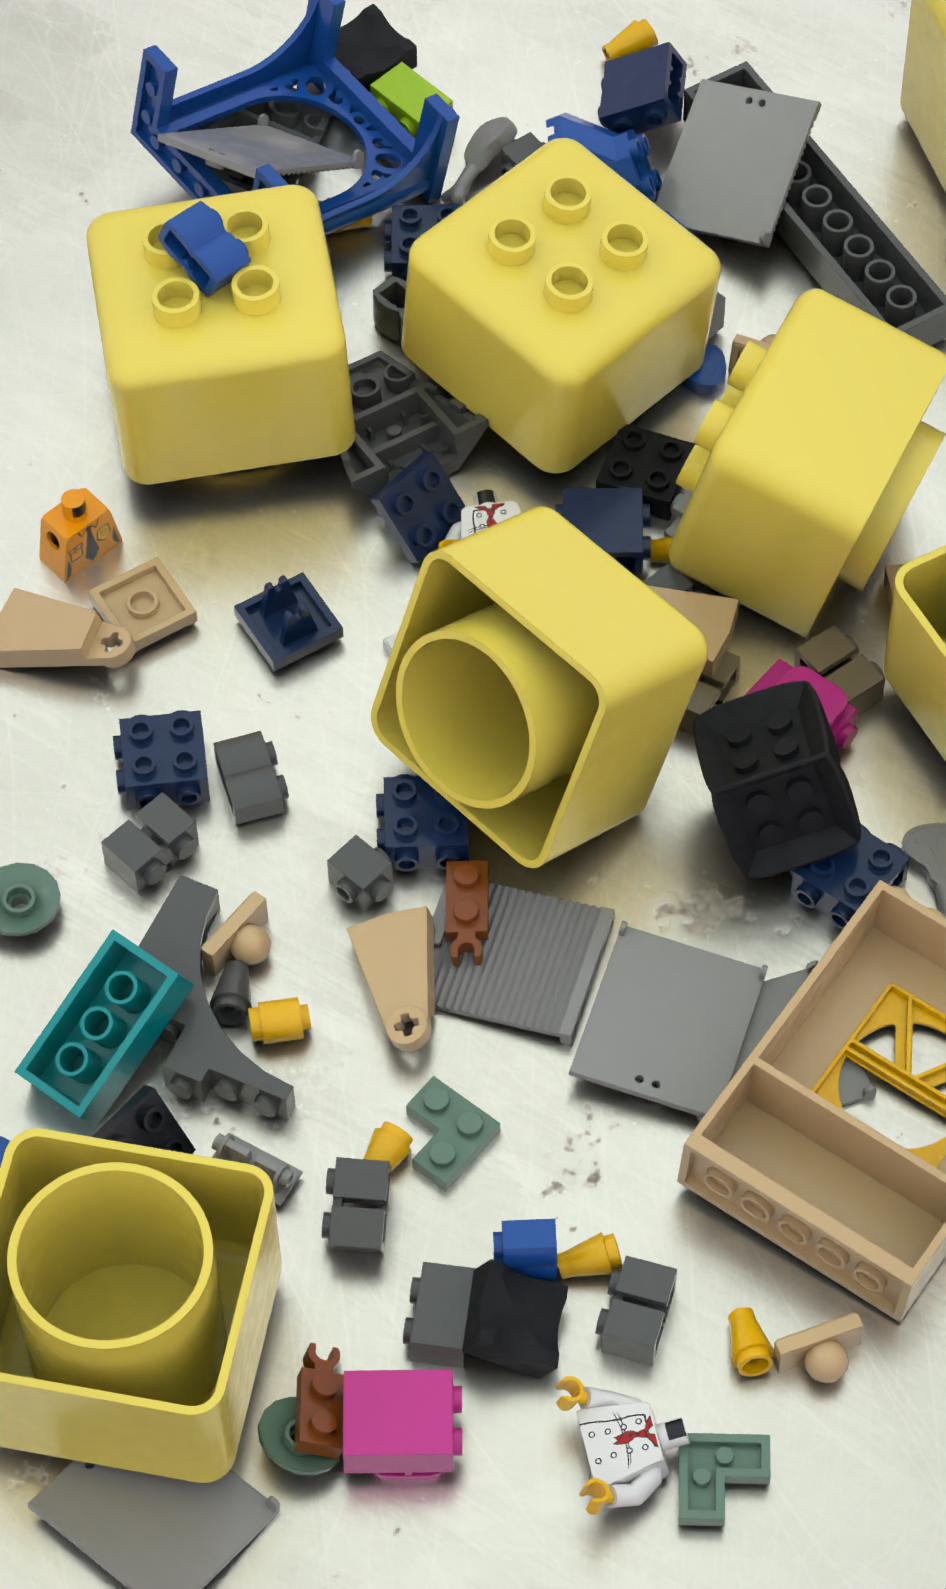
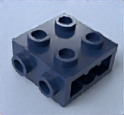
[598,42,687,134]
[384,204,463,282]
[555,487,651,576]
[113,710,210,809]
[376,774,469,871]
[790,823,910,929]

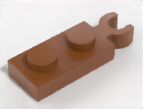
[445,860,489,966]
[294,1343,344,1459]

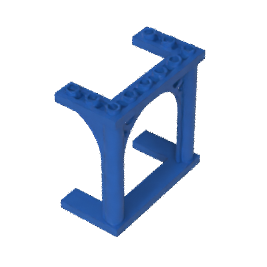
[131,0,460,236]

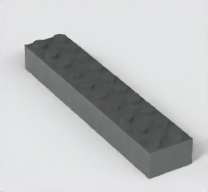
[683,61,946,346]

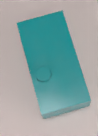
[15,929,194,1127]

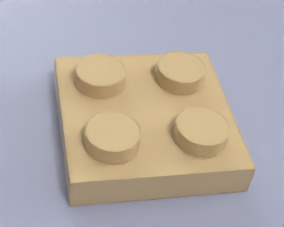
[88,557,198,651]

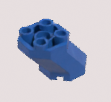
[546,112,662,202]

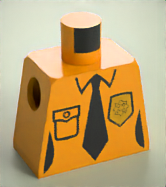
[39,488,122,583]

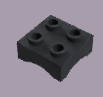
[335,4,417,92]
[596,424,695,521]
[462,1259,568,1378]

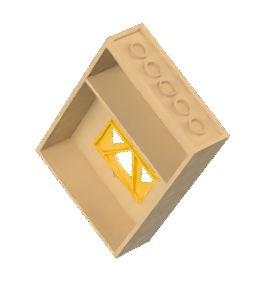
[677,880,946,1322]

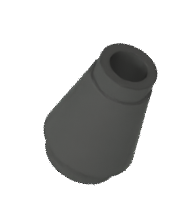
[210,960,252,1025]

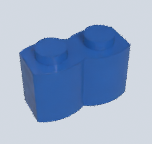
[158,201,251,297]
[493,1218,557,1282]

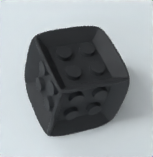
[693,681,861,878]

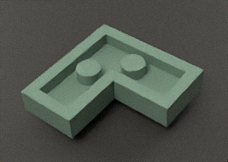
[406,1076,501,1191]
[678,1433,771,1526]

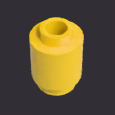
[248,997,311,1045]

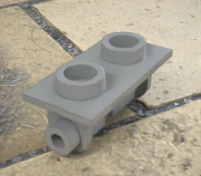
[212,1133,303,1207]

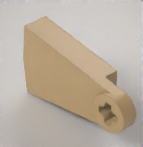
[647,585,739,678]
[0,588,136,668]
[346,906,435,1051]

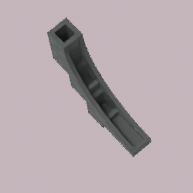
[139,875,296,1120]

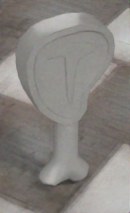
[441,117,518,205]
[901,823,946,917]

